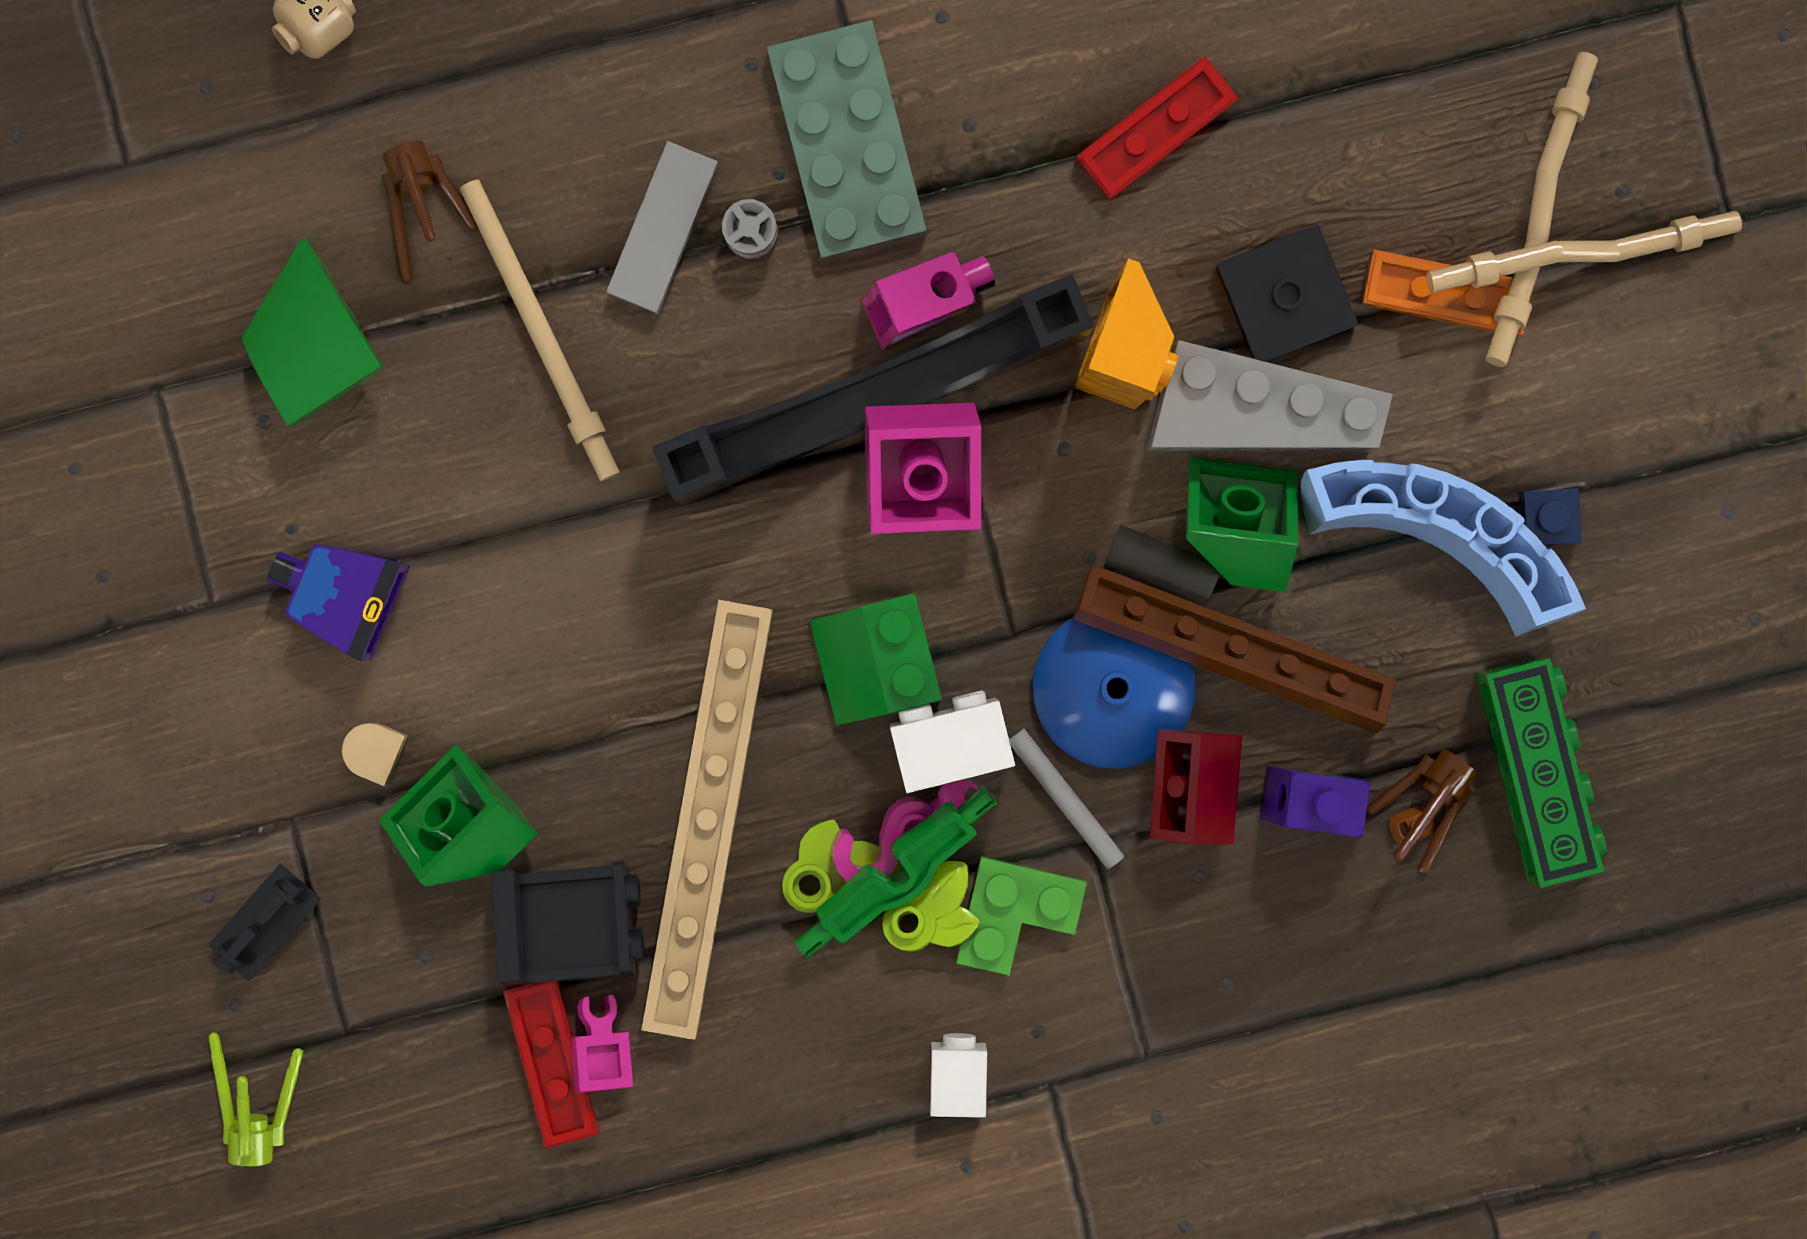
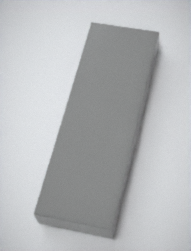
[606,141,719,314]

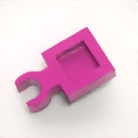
[570,995,633,1093]

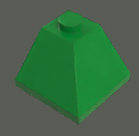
[1186,457,1298,592]
[379,744,538,887]

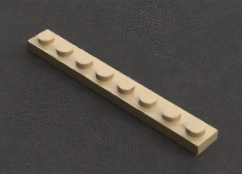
[641,600,773,1040]

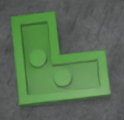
[956,856,1087,976]

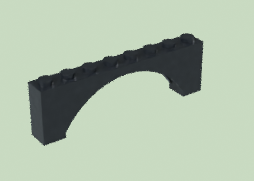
[652,274,1094,505]

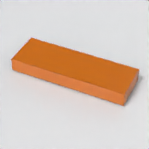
[1360,249,1531,337]

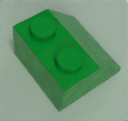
[809,593,942,725]

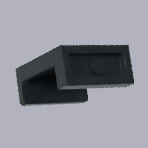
[492,861,645,986]

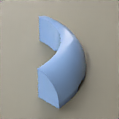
[1301,460,1586,637]

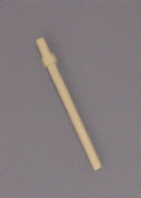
[460,179,620,482]

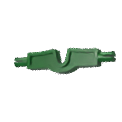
[795,786,998,958]

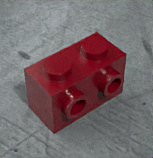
[1150,729,1242,845]

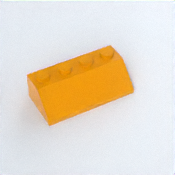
[1074,258,1179,410]

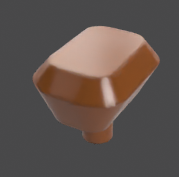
[1389,806,1434,844]

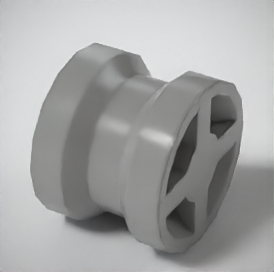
[722,199,778,259]

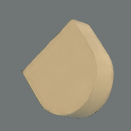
[342,723,408,786]

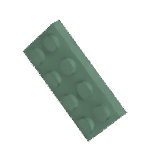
[767,20,927,261]

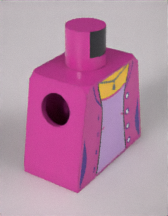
[861,252,995,350]

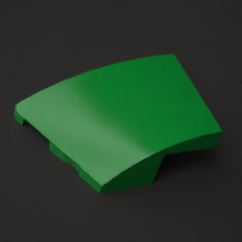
[241,237,385,427]

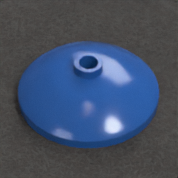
[1032,617,1195,769]

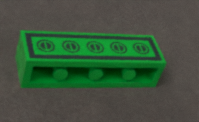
[1475,658,1607,888]

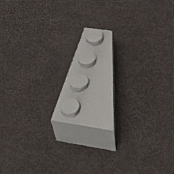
[1146,340,1393,452]

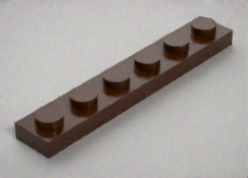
[1073,564,1395,734]

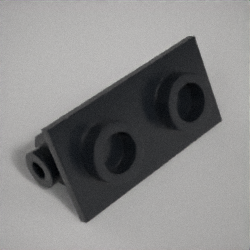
[208,863,321,981]

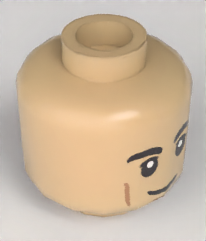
[272,0,356,59]

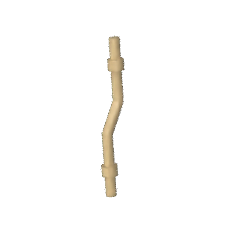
[1485,52,1598,367]
[1426,211,1742,293]

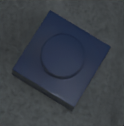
[1519,488,1582,545]

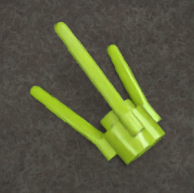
[209,1032,303,1166]

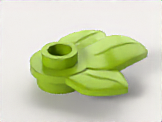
[782,819,879,913]
[882,861,980,952]

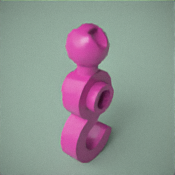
[831,778,978,882]

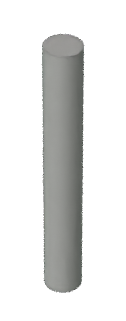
[1009,728,1124,869]

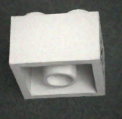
[890,690,1015,793]

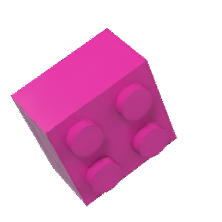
[865,403,981,534]

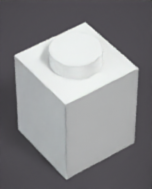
[930,1033,987,1117]

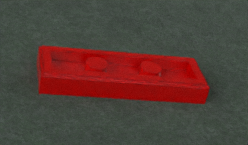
[1076,56,1239,202]
[503,982,600,1149]

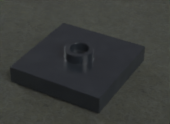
[1215,224,1358,362]

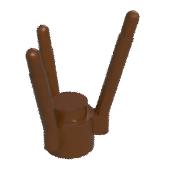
[382,141,478,284]
[1366,749,1478,875]

